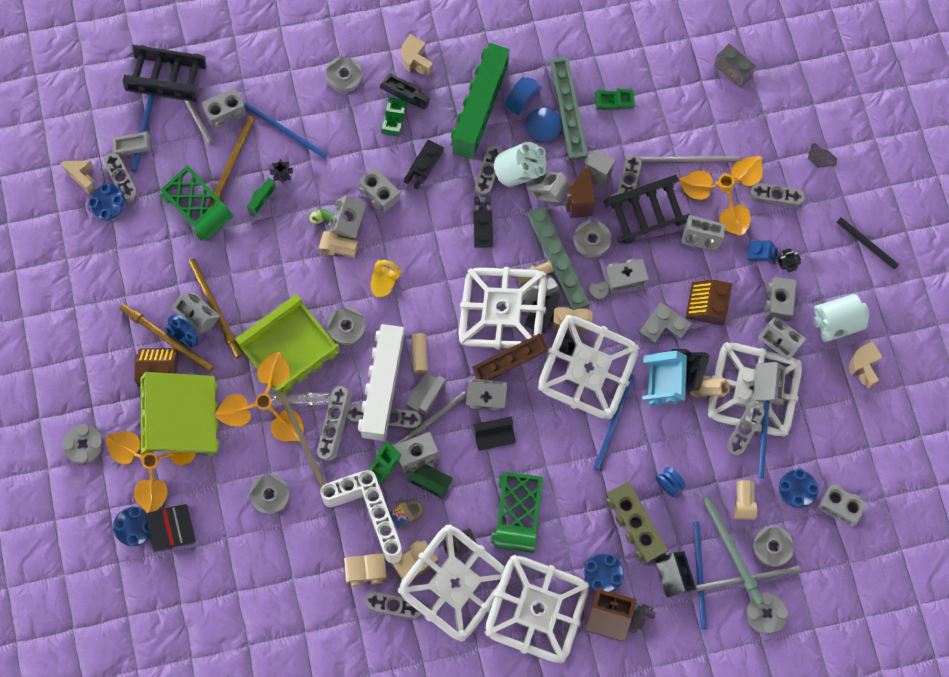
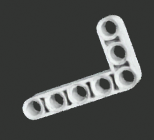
[320,470,403,563]

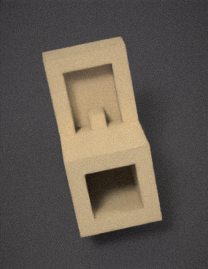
[401,34,433,76]
[849,341,883,389]

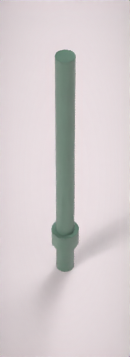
[702,496,764,605]

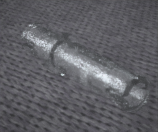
[271,392,331,407]

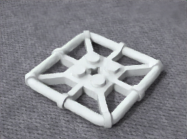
[458,267,547,350]
[538,315,640,420]
[707,342,802,437]
[398,524,511,642]
[485,555,590,664]

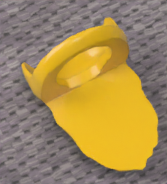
[370,259,402,297]

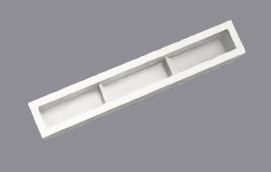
[358,324,405,441]

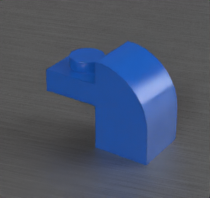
[504,77,542,115]

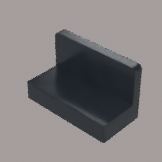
[525,292,560,334]
[473,416,516,451]
[655,551,696,598]

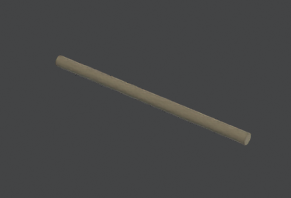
[279,392,326,488]

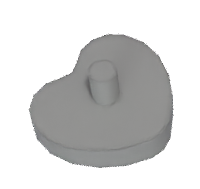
[589,282,609,300]

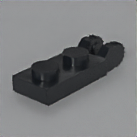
[404,139,444,189]
[473,197,493,248]

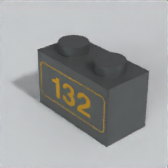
[714,44,756,88]

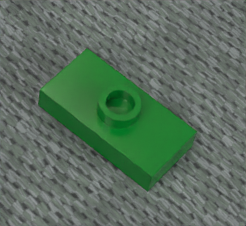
[247,177,276,217]

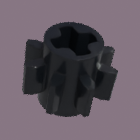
[269,159,293,184]
[778,248,801,273]
[553,334,576,355]

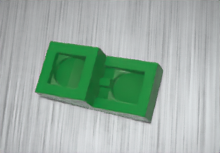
[595,88,635,110]
[381,97,407,137]
[368,441,402,484]

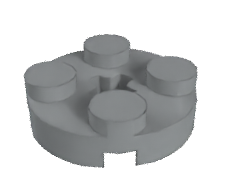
[326,57,363,94]
[573,221,611,259]
[327,307,366,346]
[62,424,103,464]
[250,475,290,515]
[752,527,793,568]
[746,593,788,634]

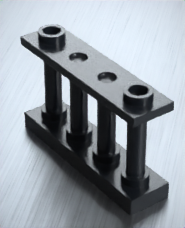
[122,45,207,102]
[603,175,691,244]

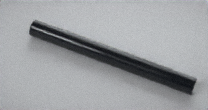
[836,217,900,270]

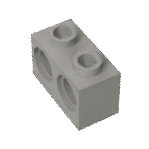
[201,88,246,128]
[583,149,616,189]
[358,167,401,213]
[527,171,571,203]
[681,215,725,252]
[171,292,220,333]
[758,316,806,361]
[817,484,867,527]

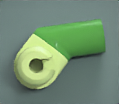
[309,209,334,224]

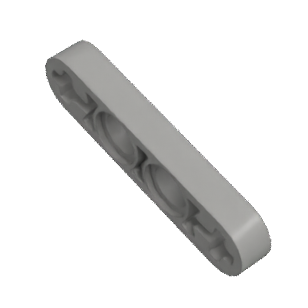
[317,386,352,461]
[346,404,421,430]

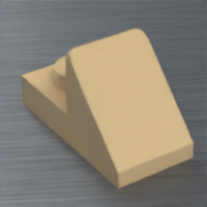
[61,160,95,195]

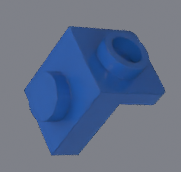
[747,240,778,264]

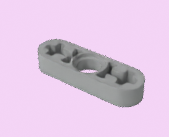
[475,146,502,197]
[104,153,138,202]
[617,155,642,207]
[749,183,805,207]
[727,402,765,455]
[365,592,422,620]

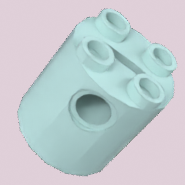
[494,142,546,187]
[813,294,869,342]

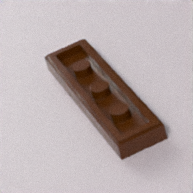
[472,333,549,380]

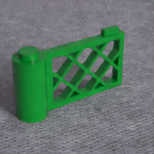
[160,165,234,241]
[491,472,543,553]

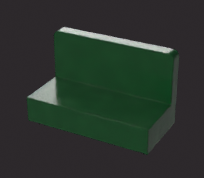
[407,465,453,499]

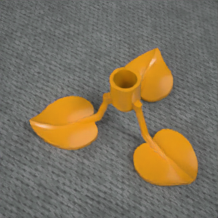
[679,156,763,236]
[215,352,304,442]
[106,431,196,513]

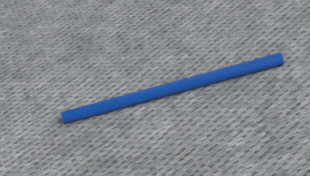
[131,95,154,171]
[244,102,327,159]
[594,374,635,470]
[758,401,770,479]
[693,522,707,630]

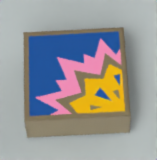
[389,502,414,530]

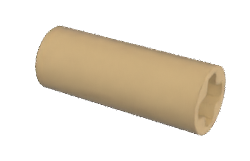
[412,333,428,374]

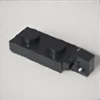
[380,73,430,110]

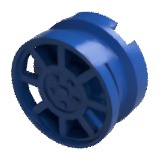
[656,467,686,498]

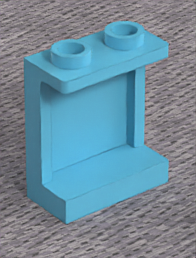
[642,351,687,407]

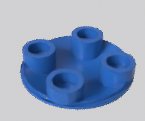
[525,108,562,143]
[88,183,125,221]
[165,315,199,348]
[779,469,819,508]
[113,506,150,546]
[584,554,624,592]

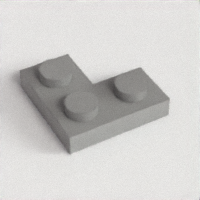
[638,302,692,344]

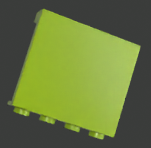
[235,294,340,396]
[140,372,219,457]

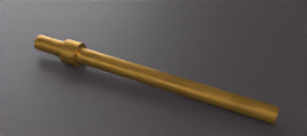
[205,116,255,212]
[188,258,242,358]
[119,303,214,373]

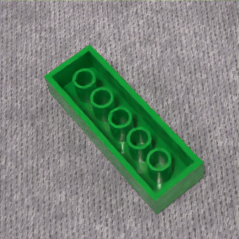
[450,43,510,160]

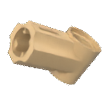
[318,231,358,258]
[690,375,730,399]
[734,480,757,520]

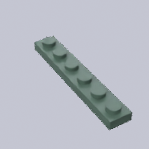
[550,57,588,161]
[527,206,590,311]

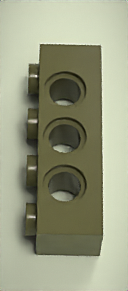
[606,481,668,565]

